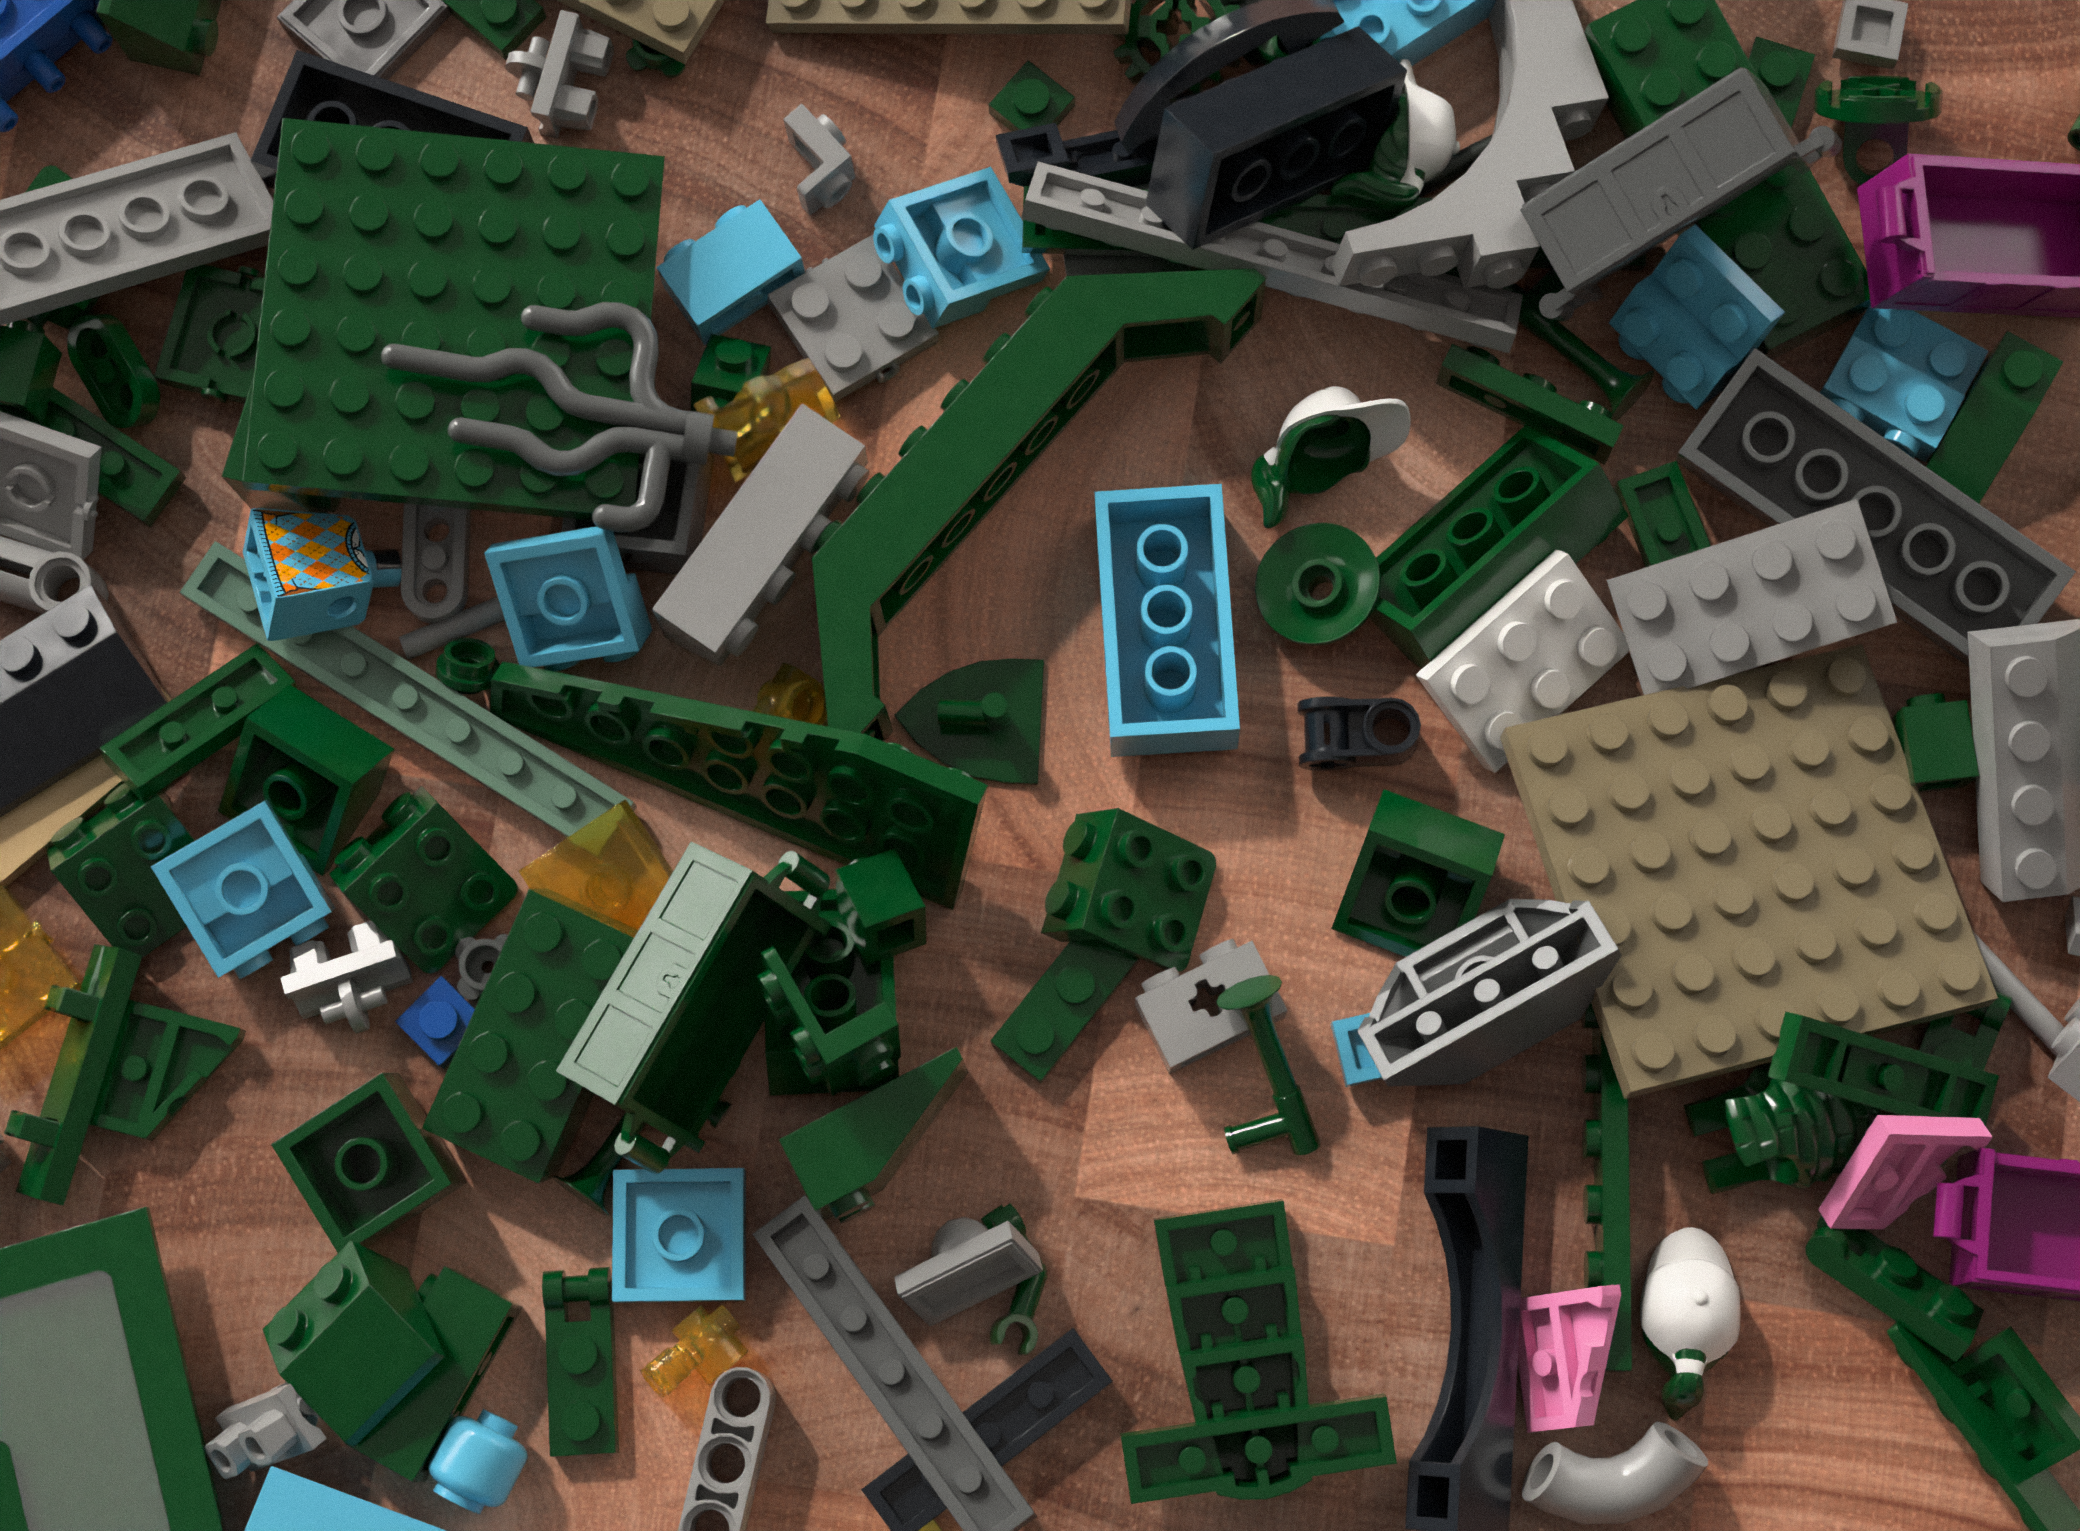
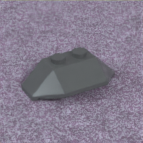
[1357,899,1622,1087]

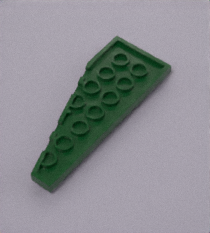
[490,661,988,910]

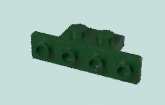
[1887,1322,2080,1531]

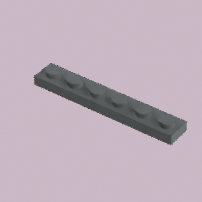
[752,1195,1037,1531]

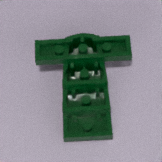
[1120,1199,1397,1504]

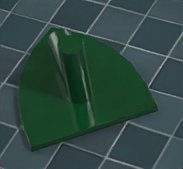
[895,658,1044,785]

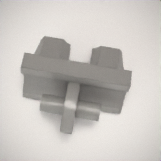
[505,10,614,138]
[281,921,413,1034]
[204,1382,327,1479]

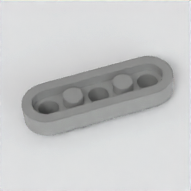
[401,503,471,624]

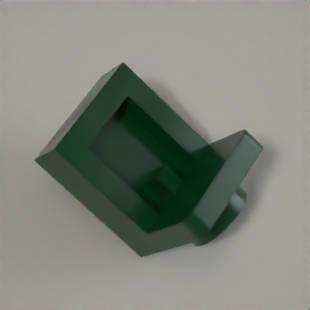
[690,334,771,440]

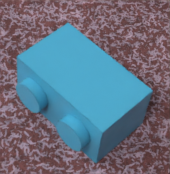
[656,199,806,345]

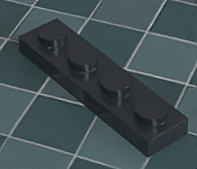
[861,1328,1113,1531]

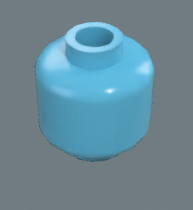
[428,1409,528,1514]

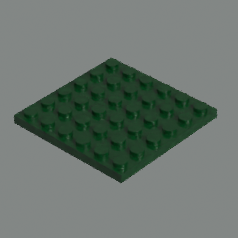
[242,118,665,520]

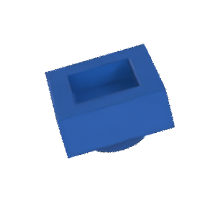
[395,976,475,1069]

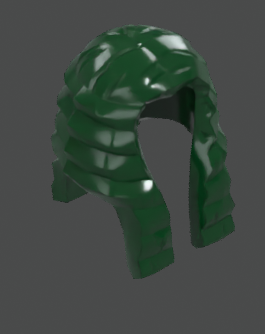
[1684,1062,1880,1194]

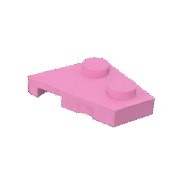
[1818,1115,1992,1229]
[1518,1285,1621,1433]

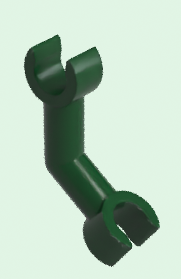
[981,1203,1047,1355]

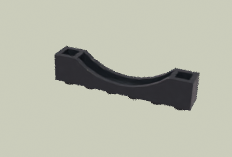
[1405,1126,1529,1531]

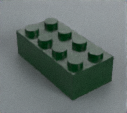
[422,888,638,1184]

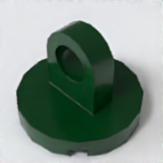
[1814,75,1943,185]

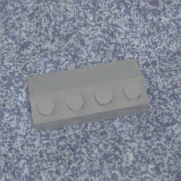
[652,403,870,666]
[1967,619,2080,902]

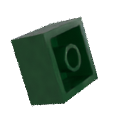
[271,1072,467,1253]

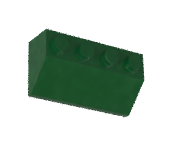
[1369,425,1629,669]

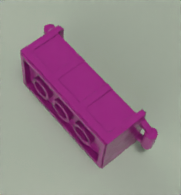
[1857,153,2080,318]
[1933,1148,2080,1302]

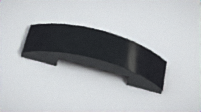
[1114,0,1344,153]
[996,94,1194,187]

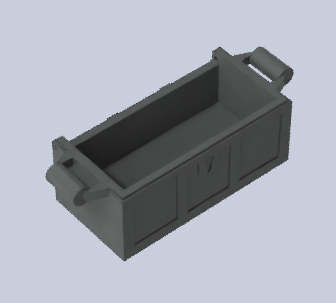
[1520,67,1842,322]

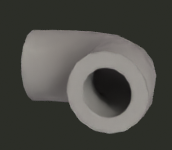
[1522,1421,1708,1525]

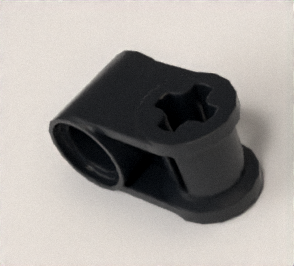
[1297,697,1421,771]

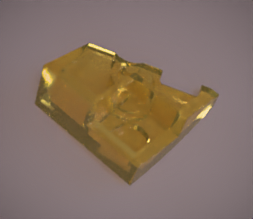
[694,358,841,483]

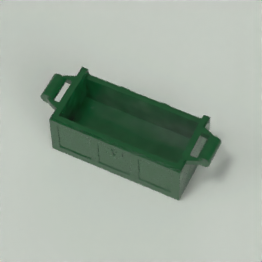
[556,841,832,1174]

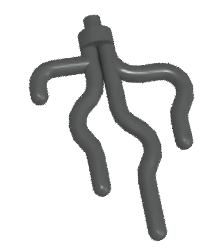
[381,302,738,532]

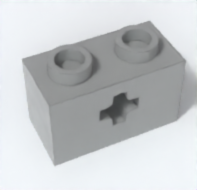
[1135,939,1287,1075]

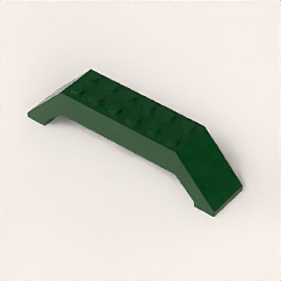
[812,269,1266,742]

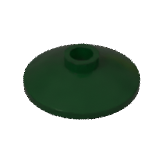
[1255,523,1381,646]

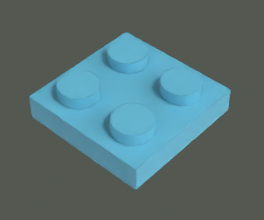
[612,1168,746,1303]

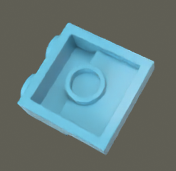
[873,167,1050,329]
[1609,224,1785,410]
[1819,305,1989,462]
[484,526,652,671]
[151,800,335,979]

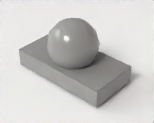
[894,1217,1043,1326]

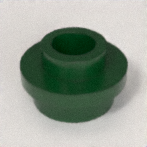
[436,638,500,694]

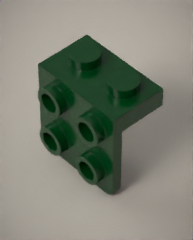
[46,783,196,958]
[329,786,518,973]
[1041,808,1216,971]
[757,946,901,1096]

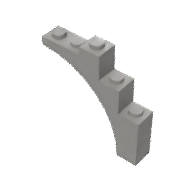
[1331,0,1609,288]

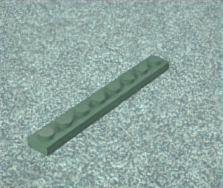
[179,541,637,860]

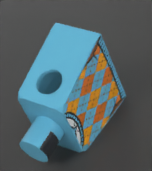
[243,508,402,641]

